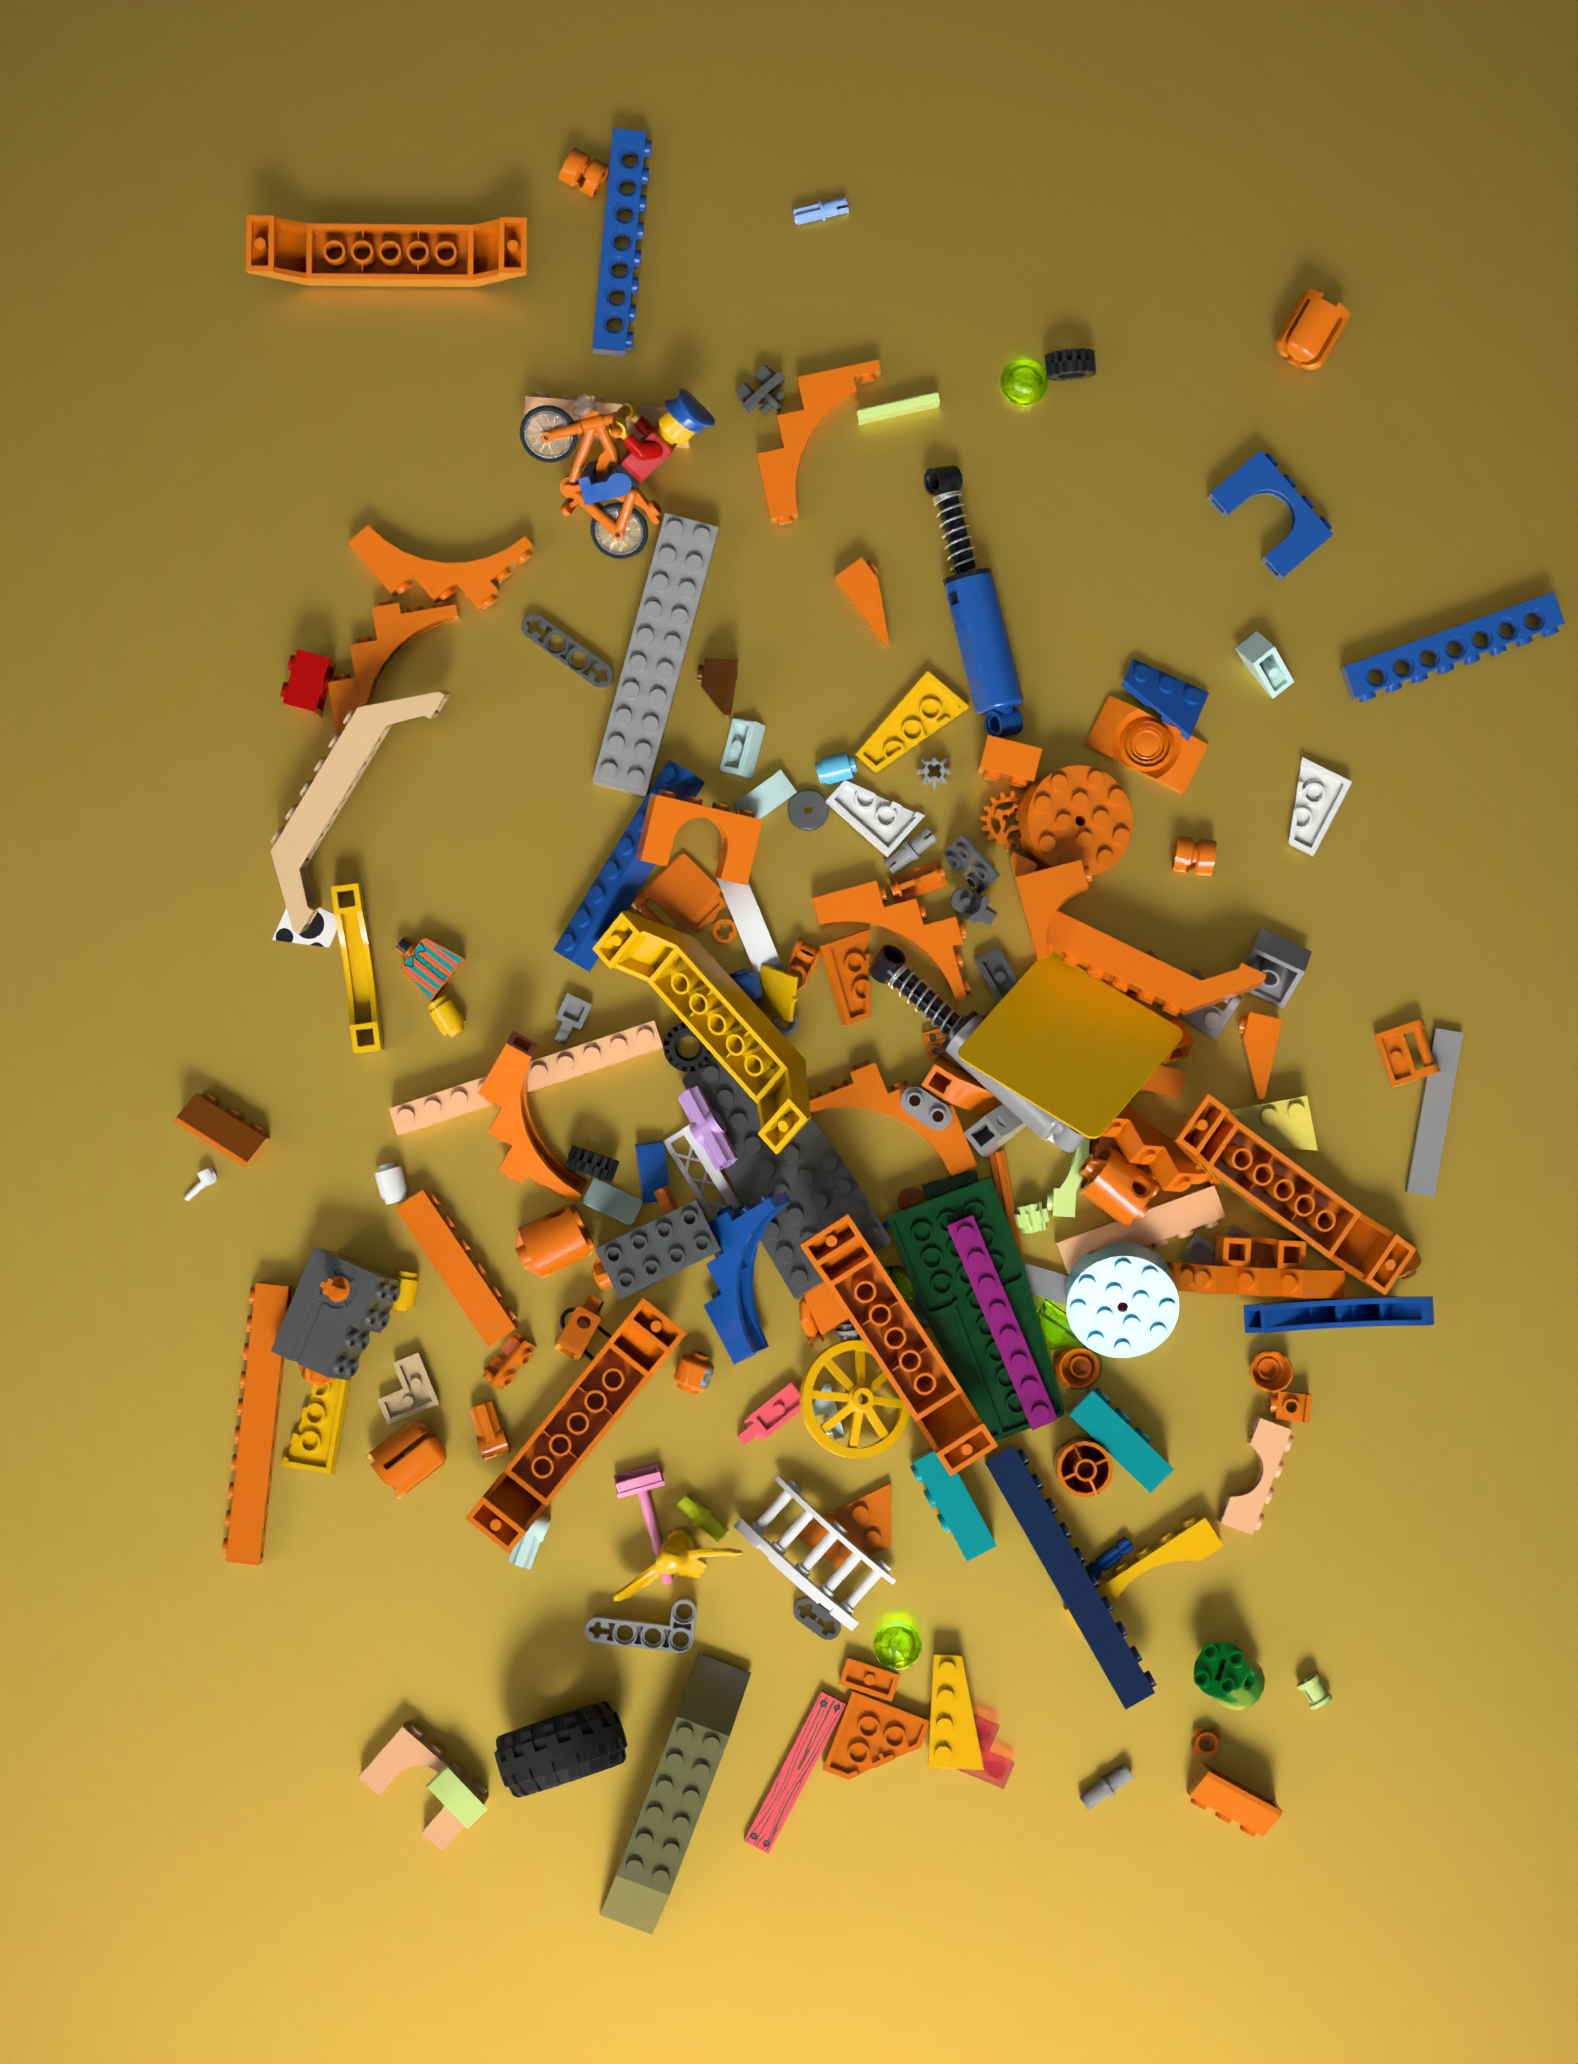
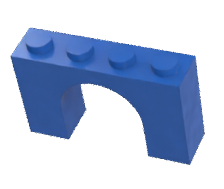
[1207,450,1333,581]

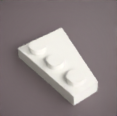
[1289,757,1352,857]
[826,780,925,857]

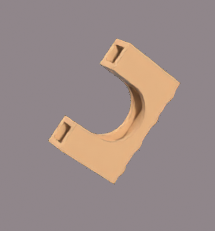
[358,1723,489,1852]

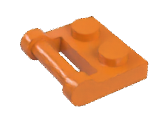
[1374,1019,1441,1088]

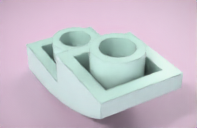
[733,770,797,819]

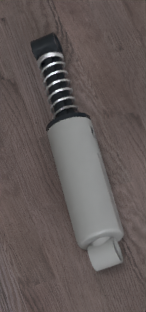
[869,945,1086,1152]

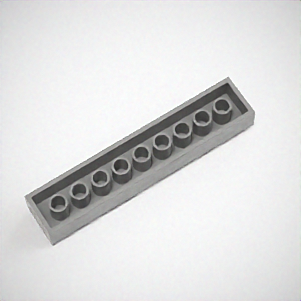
[592,513,719,798]

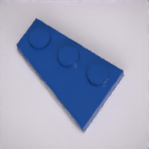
[1121,659,1209,741]

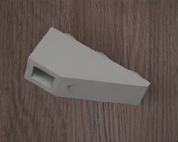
[963,1104,1026,1159]

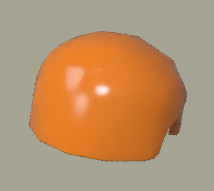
[1249,1349,1293,1393]

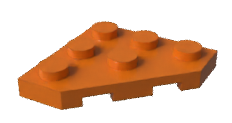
[822,1690,930,1780]

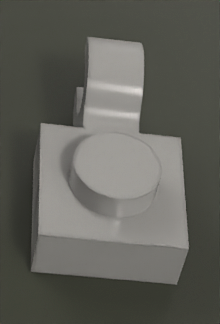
[555,993,593,1045]

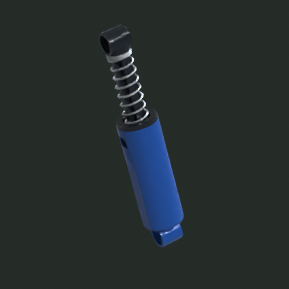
[924,465,1024,738]

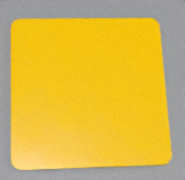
[958,953,1183,1139]

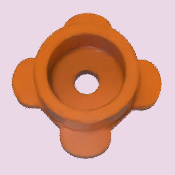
[1192,1727,1221,1757]

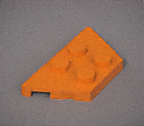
[797,1483,891,1568]

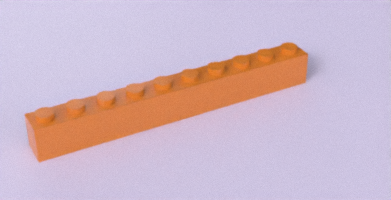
[222,1282,292,1565]

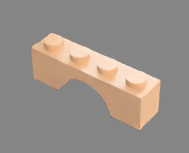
[1218,1416,1293,1535]

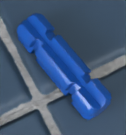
[1085,1537,1134,1579]

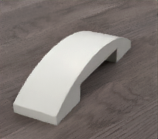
[716,878,784,976]

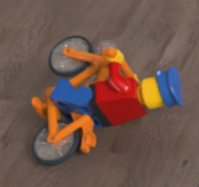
[520,388,715,559]

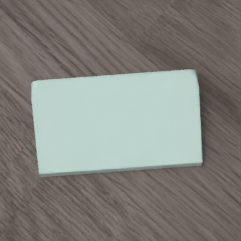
[719,717,765,779]
[581,1177,643,1227]

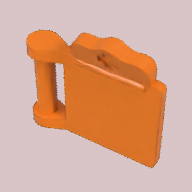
[629,853,725,932]

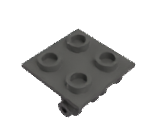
[943,834,1000,894]

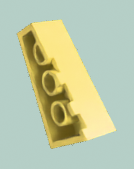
[1229,1096,1318,1150]

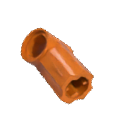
[469,1401,511,1460]

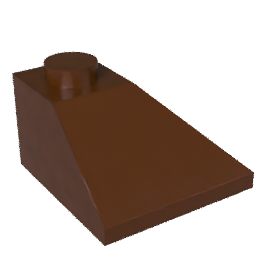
[697,658,739,721]

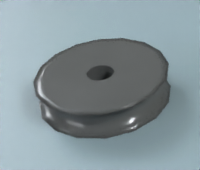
[788,789,829,831]

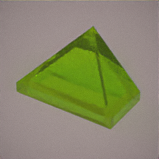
[1037,1298,1084,1350]

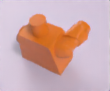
[799,1283,848,1348]

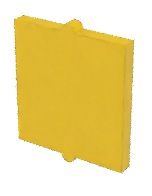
[757,964,798,1022]

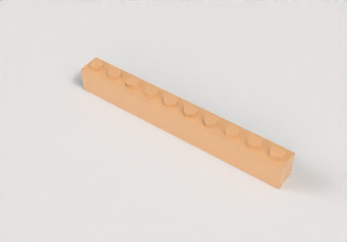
[389,1021,663,1135]

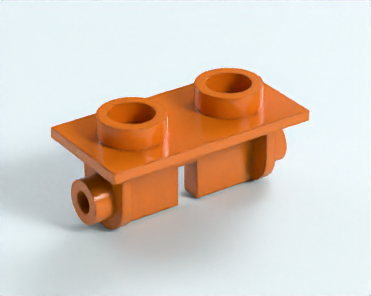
[887,859,948,904]
[483,1333,537,1390]

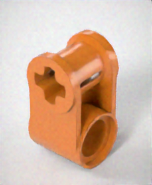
[784,937,822,992]

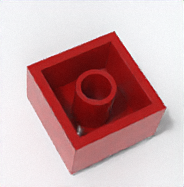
[280,649,336,718]

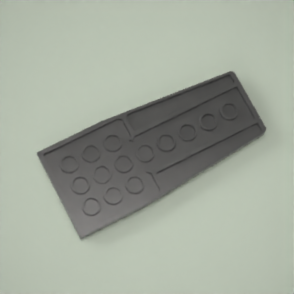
[683,1058,892,1300]

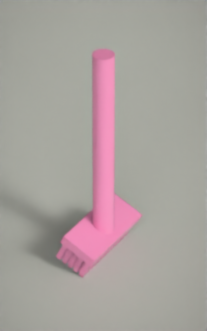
[614,1463,674,1584]

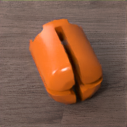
[1275,288,1351,370]
[366,1420,447,1499]

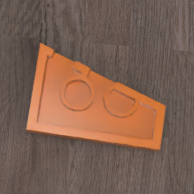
[819,929,871,1025]

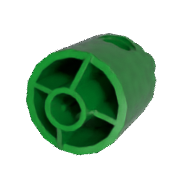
[1194,1642,1265,1710]

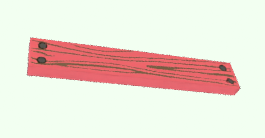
[744,1690,846,1854]

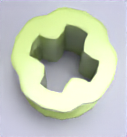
[1297,1673,1333,1710]

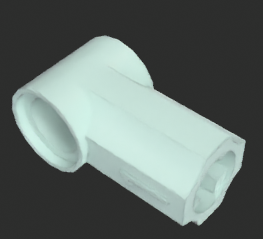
[508,1514,551,1570]

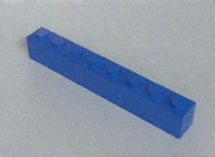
[553,760,705,972]

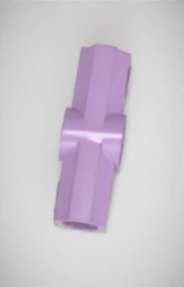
[678,1086,739,1171]

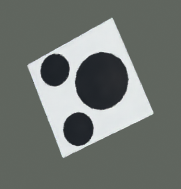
[272,908,337,948]

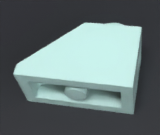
[1235,631,1294,699]

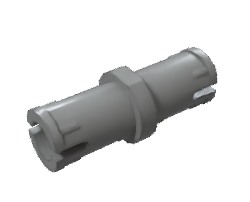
[884,827,938,875]
[1079,1764,1134,1810]

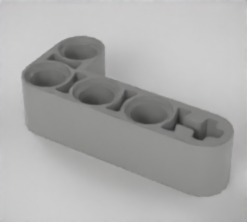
[585,1596,697,1653]

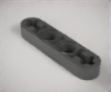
[522,614,614,689]

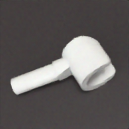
[184,1167,217,1201]

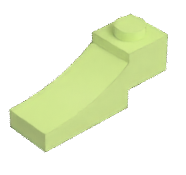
[1046,1137,1090,1217]

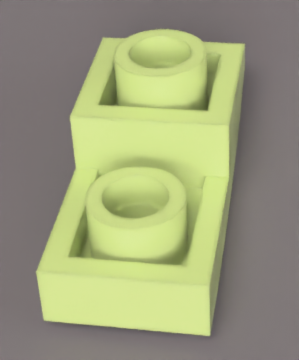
[426,1766,488,1829]

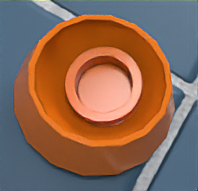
[1054,1342,1102,1390]

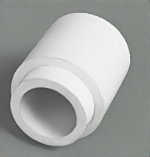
[374,1162,408,1205]

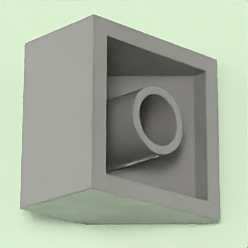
[1243,928,1312,1009]

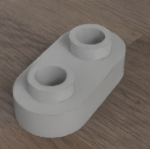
[900,1087,952,1130]

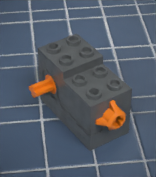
[592,1185,722,1300]
[271,1247,401,1386]

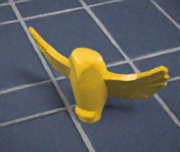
[613,1529,743,1601]

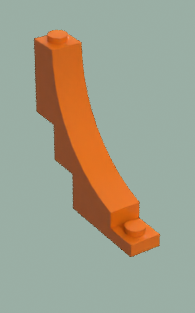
[757,359,881,525]

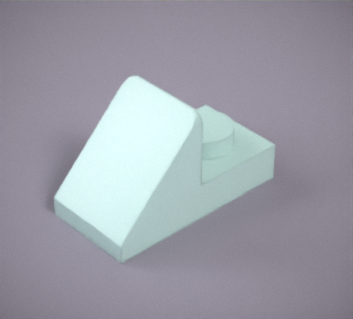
[812,1381,845,1440]

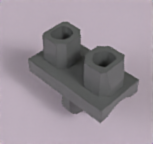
[735,365,785,415]
[950,888,997,927]

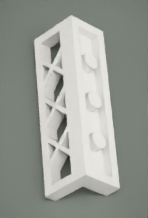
[663,1124,742,1220]

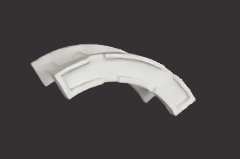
[734,1476,896,1631]

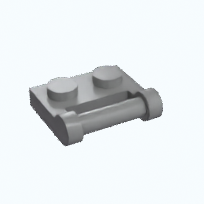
[1178,968,1242,1040]

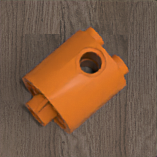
[1078,1147,1161,1227]
[515,1204,596,1278]
[1053,1437,1113,1498]

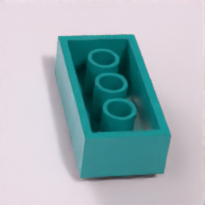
[1066,1387,1174,1493]
[910,1447,997,1562]

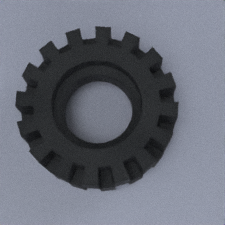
[1045,348,1096,381]
[663,1023,712,1072]
[565,1145,620,1182]

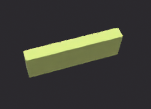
[856,392,940,425]

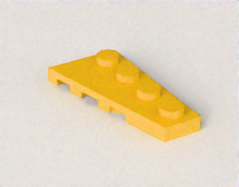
[855,671,969,773]
[281,1379,351,1475]
[928,1653,984,1770]

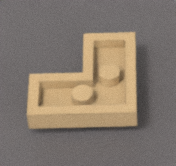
[377,1352,440,1425]

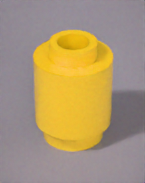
[428,995,467,1038]
[391,1269,419,1311]

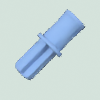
[793,196,849,225]

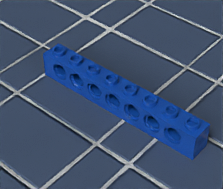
[592,128,652,357]
[1340,592,1565,703]

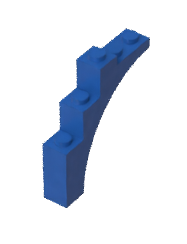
[703,1192,791,1365]
[1244,1296,1434,1333]

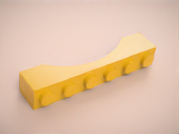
[330,883,384,1054]
[1063,1514,1224,1638]

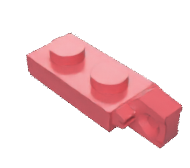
[737,1381,800,1445]

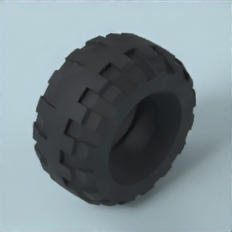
[494,1701,628,1798]

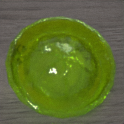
[1000,359,1048,406]
[884,1265,915,1306]
[873,1622,922,1670]

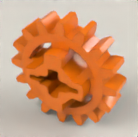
[980,791,1024,852]

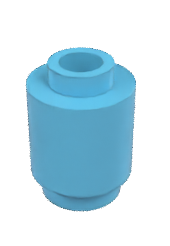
[815,751,858,785]

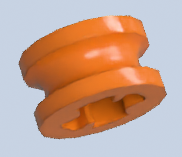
[712,919,737,944]

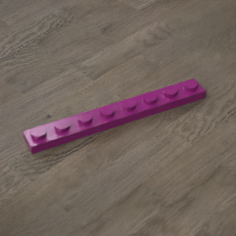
[946,1214,1058,1430]

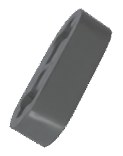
[793,1597,841,1640]

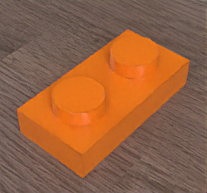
[838,1656,900,1702]

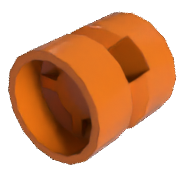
[559,147,610,198]
[1172,836,1217,876]

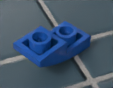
[635,1140,669,1204]

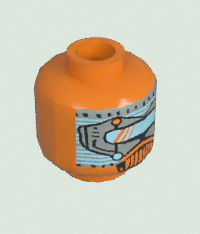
[674,1351,714,1394]

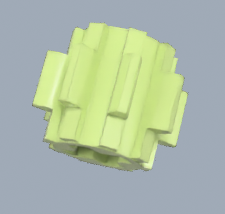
[1014,1201,1050,1234]

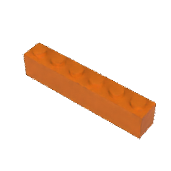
[395,1189,519,1347]

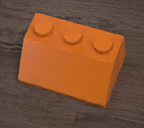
[173,1092,270,1167]
[1186,1762,1283,1837]

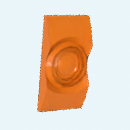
[1084,696,1208,795]

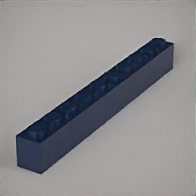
[985,1445,1157,1710]

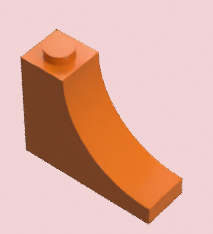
[1015,859,1092,962]

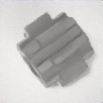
[916,754,951,790]

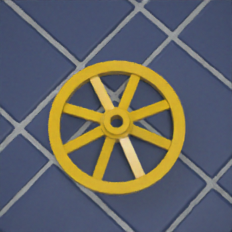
[799,1340,910,1458]

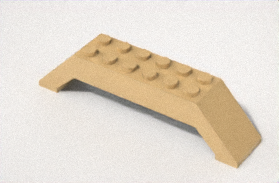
[270,690,451,934]

